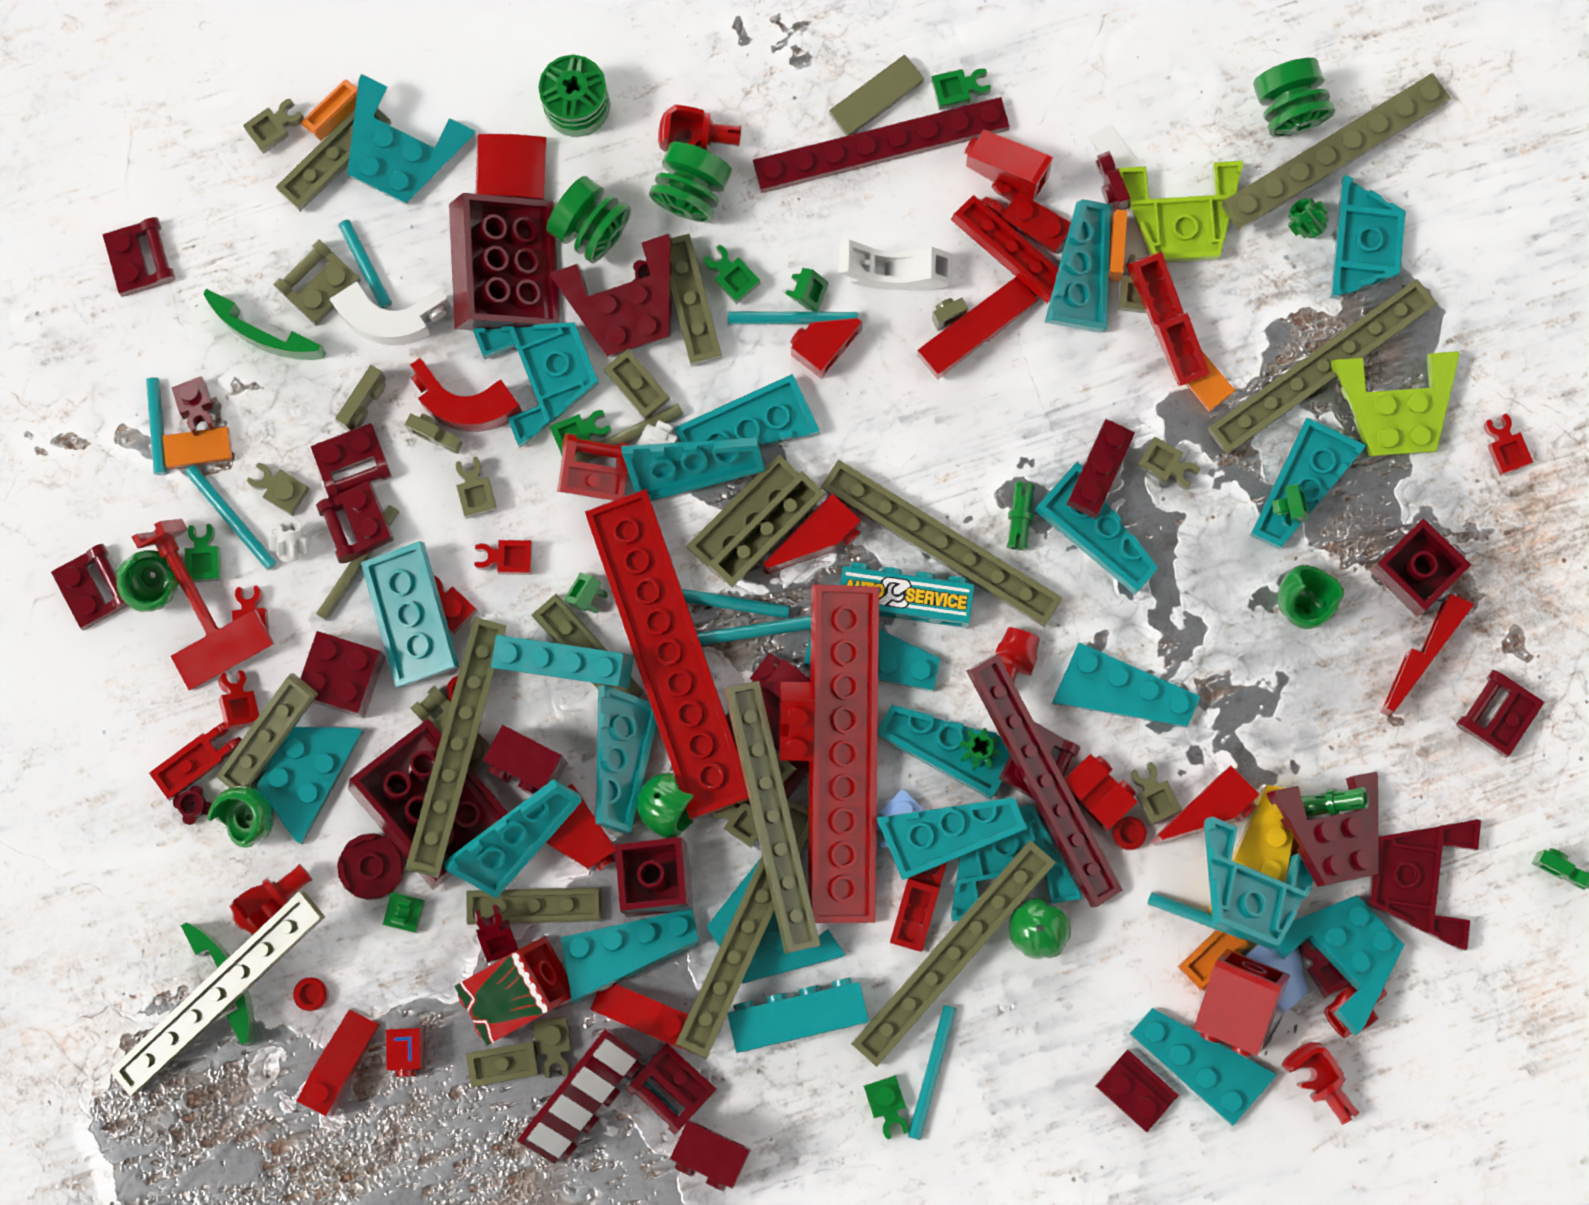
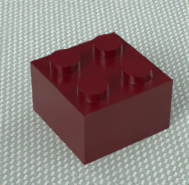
[1370,518,1471,617]
[300,631,386,719]
[483,724,568,796]
[615,837,693,917]
[670,1120,751,1192]

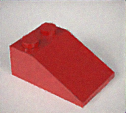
[1151,765,1260,846]

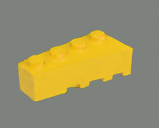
[1207,785,1301,914]

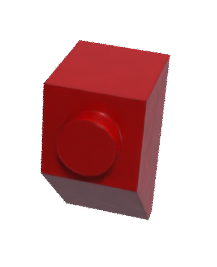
[790,318,862,379]

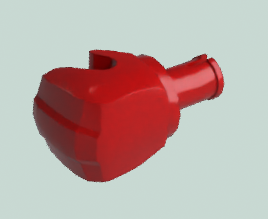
[658,104,742,152]
[229,863,313,936]
[1281,1042,1359,1125]

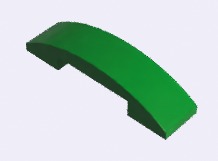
[203,289,326,360]
[180,922,255,1046]

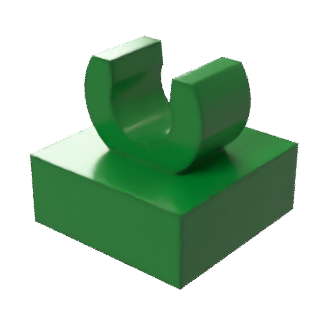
[785,268,829,312]
[1272,484,1310,523]
[563,573,608,613]
[382,892,425,933]

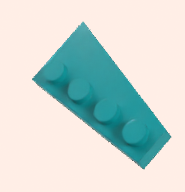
[804,629,940,692]
[596,685,657,834]
[877,704,1010,800]

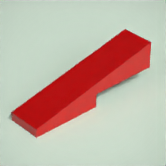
[1125,252,1210,386]
[917,277,1038,380]
[1380,594,1474,716]
[889,809,947,952]

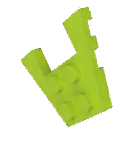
[1117,161,1243,263]
[1331,351,1459,457]

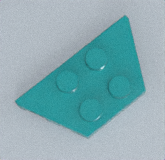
[1330,175,1406,299]
[257,727,364,844]

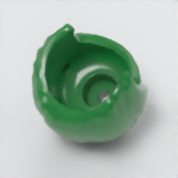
[116,550,179,612]
[1277,564,1344,629]
[637,772,694,838]
[207,786,273,848]
[1009,897,1071,959]

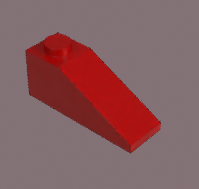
[764,493,861,574]
[590,983,688,1049]
[296,1009,380,1117]

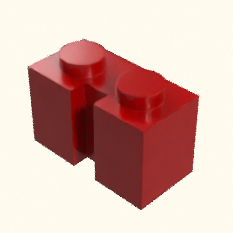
[779,682,815,761]
[1064,754,1138,832]

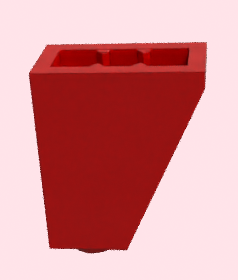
[964,130,1053,201]
[546,784,615,872]

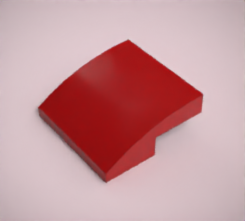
[475,134,546,200]

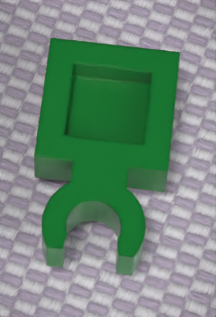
[931,68,991,110]
[704,245,761,305]
[549,410,612,455]
[184,524,222,582]
[1531,848,1589,890]
[863,1075,909,1139]

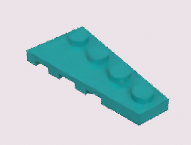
[1044,199,1111,333]
[674,374,820,446]
[1250,417,1366,550]
[621,438,765,501]
[1034,461,1158,595]
[1051,642,1201,728]
[443,779,582,899]
[877,797,1028,880]
[560,910,700,1004]
[1129,1008,1277,1126]

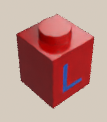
[386,1028,425,1077]

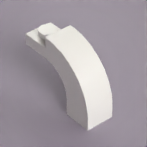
[838,239,953,290]
[330,282,451,345]

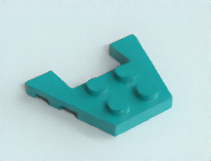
[347,73,475,205]
[473,322,599,448]
[951,804,1082,922]
[1204,817,1314,949]
[706,859,845,984]
[1274,895,1404,1036]

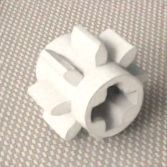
[638,420,678,445]
[269,521,310,562]

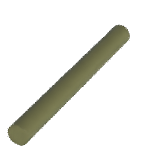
[574,404,684,463]
[316,505,400,621]

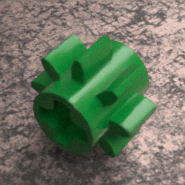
[1288,198,1329,239]
[958,728,1001,771]

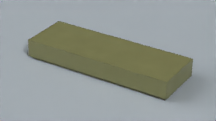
[829,54,924,136]

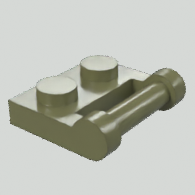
[273,239,361,326]

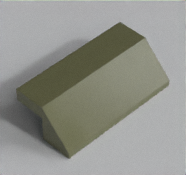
[686,454,825,588]

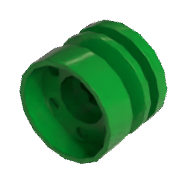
[538,54,610,137]
[1253,57,1335,137]
[649,142,732,223]
[546,176,631,263]

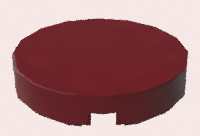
[337,833,405,901]

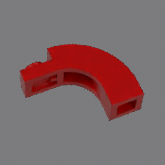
[410,357,522,432]

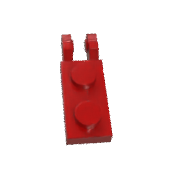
[982,180,1071,254]
[149,722,242,801]

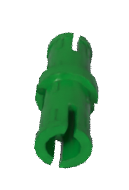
[1006,482,1035,551]
[1301,787,1369,817]

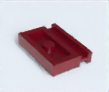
[1095,1049,1179,1132]

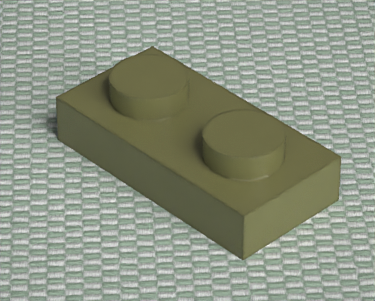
[603,349,670,420]
[335,365,386,431]
[466,1041,539,1087]

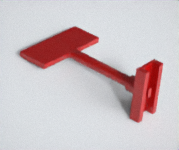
[132,518,274,691]

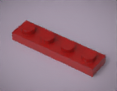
[951,195,1059,304]

